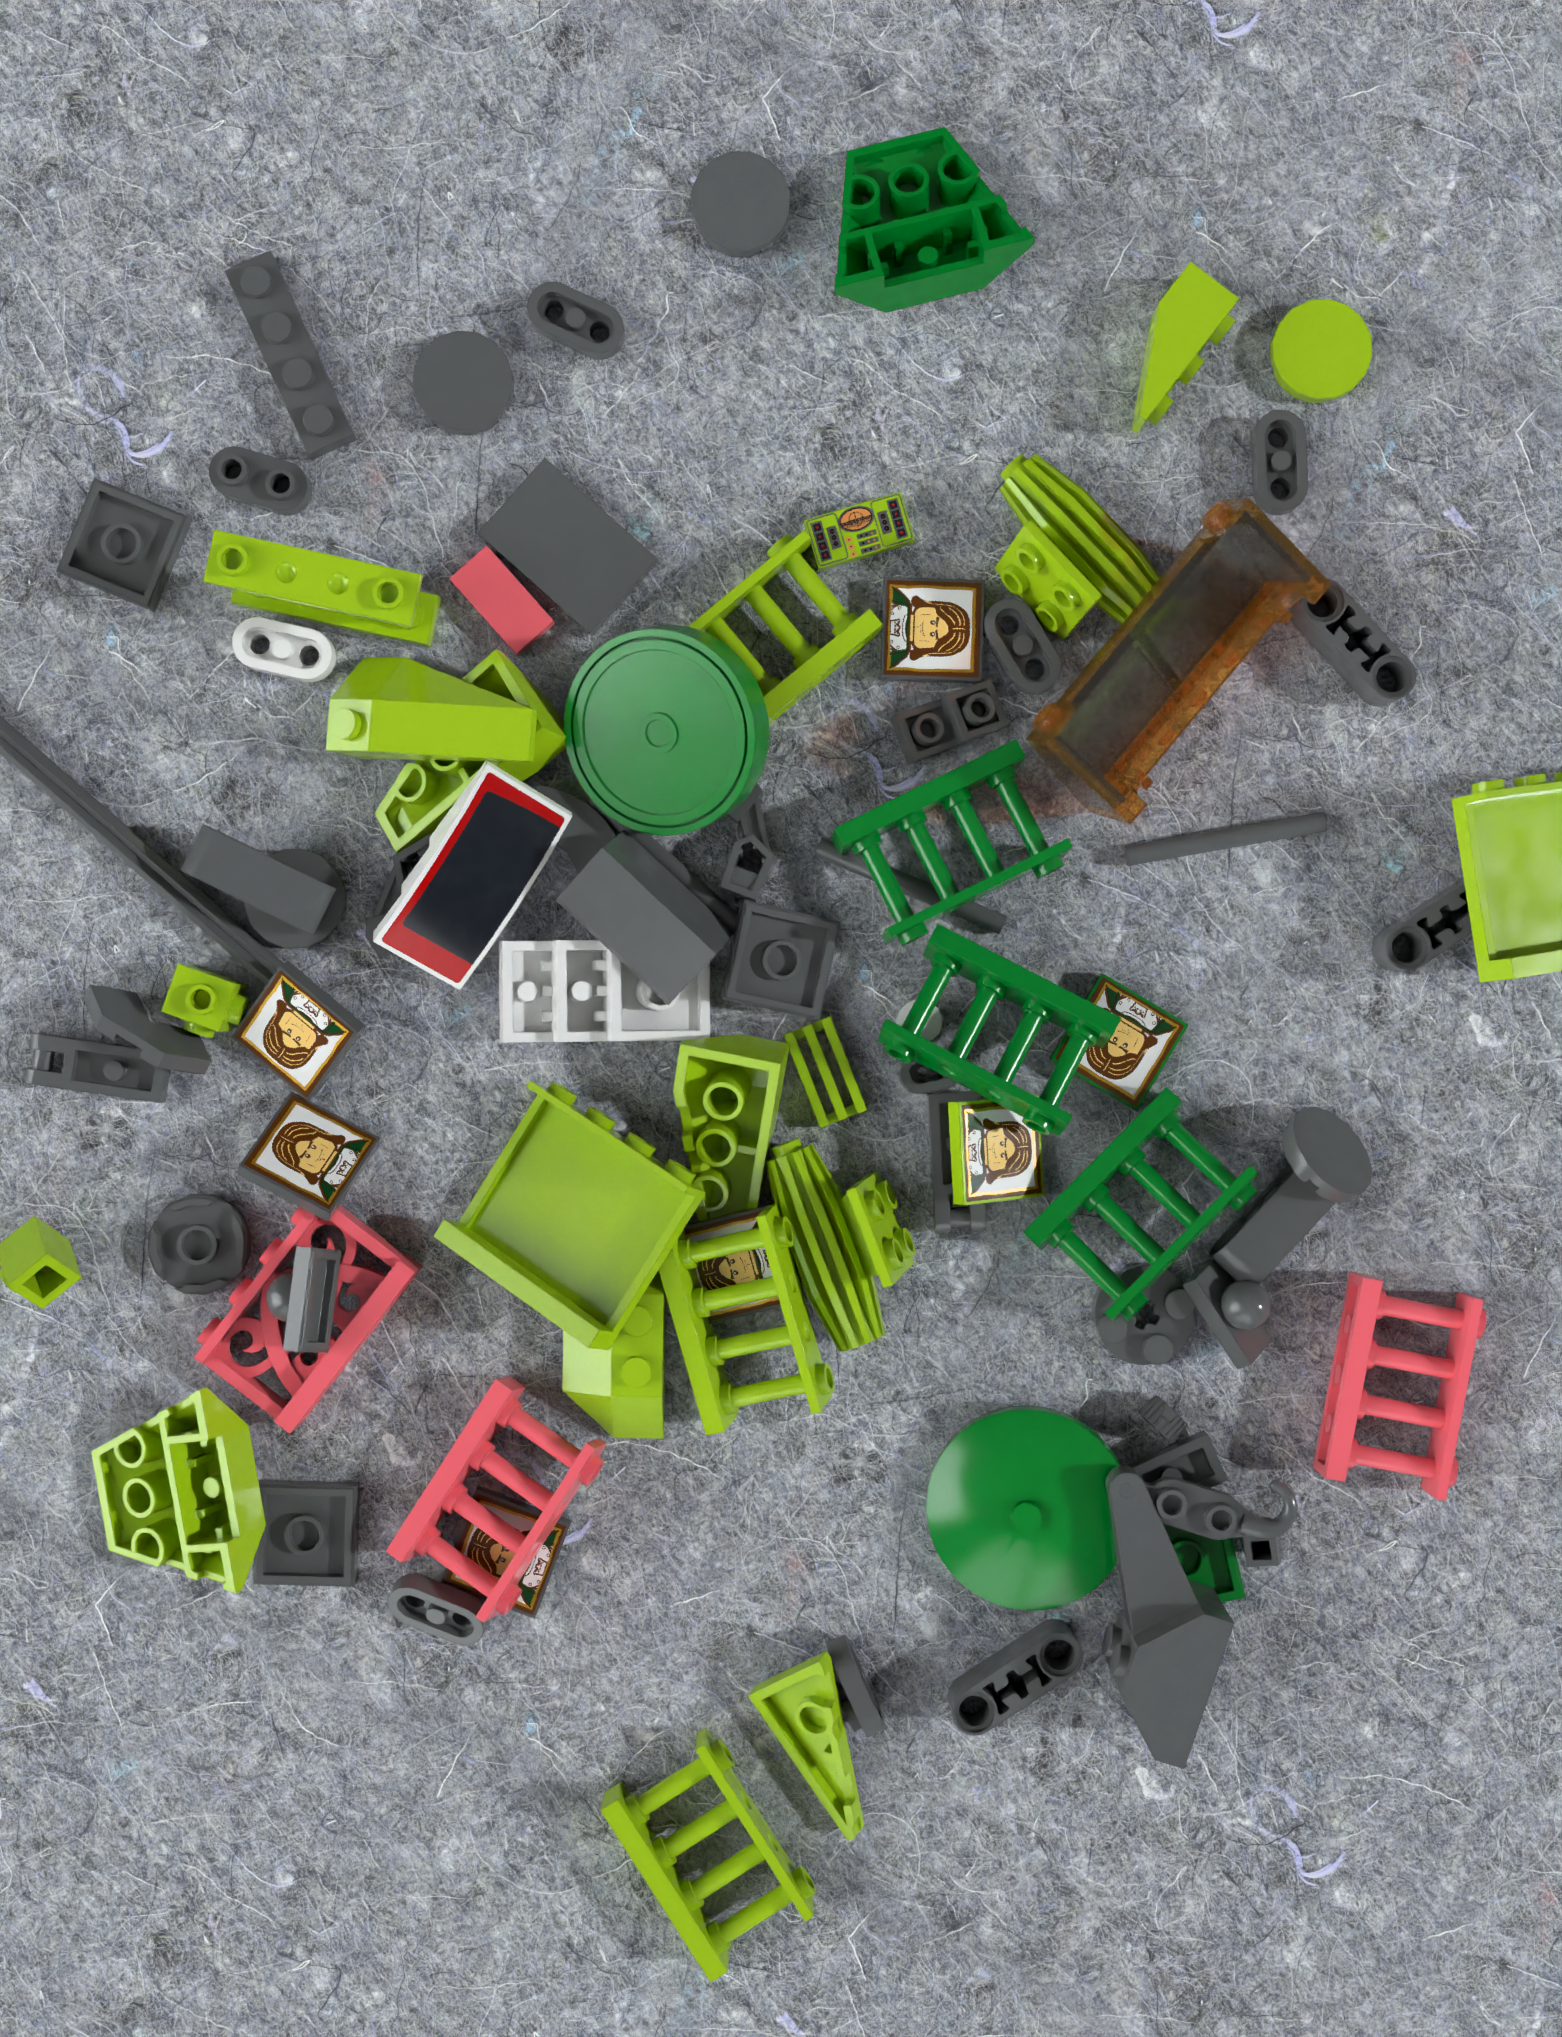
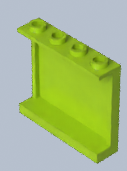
[1451,772,1562,983]
[433,1080,706,1350]

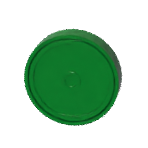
[564,625,770,836]

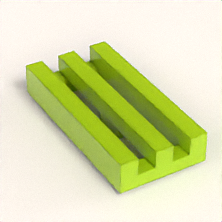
[784,1016,867,1129]

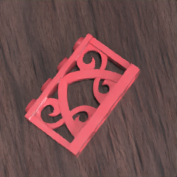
[194,1205,423,1434]

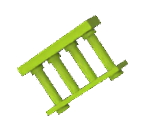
[203,530,441,648]
[688,530,883,725]
[659,1203,835,1436]
[600,1728,817,1983]

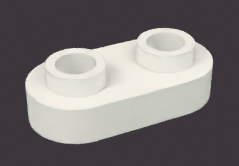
[232,617,336,682]

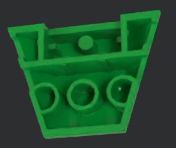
[834,127,1034,313]

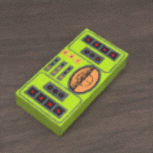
[804,492,915,572]

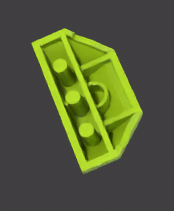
[562,1270,667,1439]

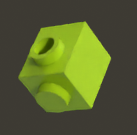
[161,964,250,1038]
[0,1215,82,1310]

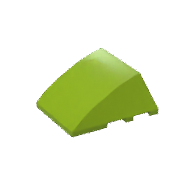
[91,1387,266,1594]

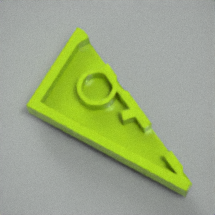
[748,1651,864,1841]

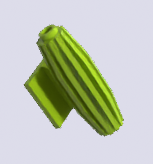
[994,454,1176,641]
[766,1137,915,1352]

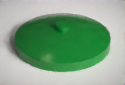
[926,1405,1120,1611]

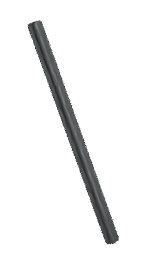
[0,716,284,985]

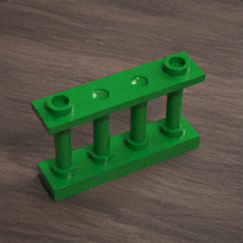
[831,739,1073,946]
[877,924,1121,1136]
[1023,1087,1258,1322]

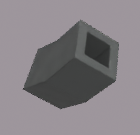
[1242,1517,1282,1567]

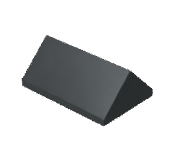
[556,830,734,1005]

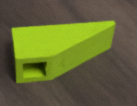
[1131,261,1239,434]

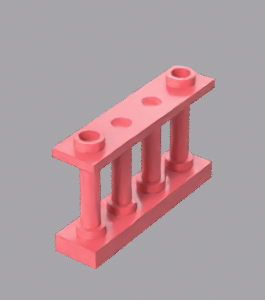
[1313,1271,1486,1501]
[386,1376,607,1623]

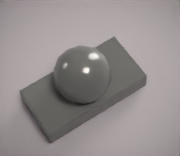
[266,1246,341,1353]
[1183,1258,1272,1370]

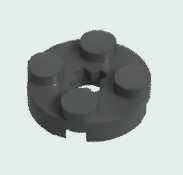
[1092,1262,1195,1365]

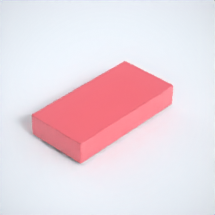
[449,545,555,657]

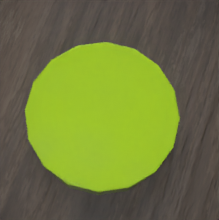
[1269,299,1372,404]

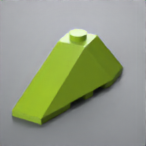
[374,649,566,853]
[326,657,537,762]
[673,1034,790,1222]

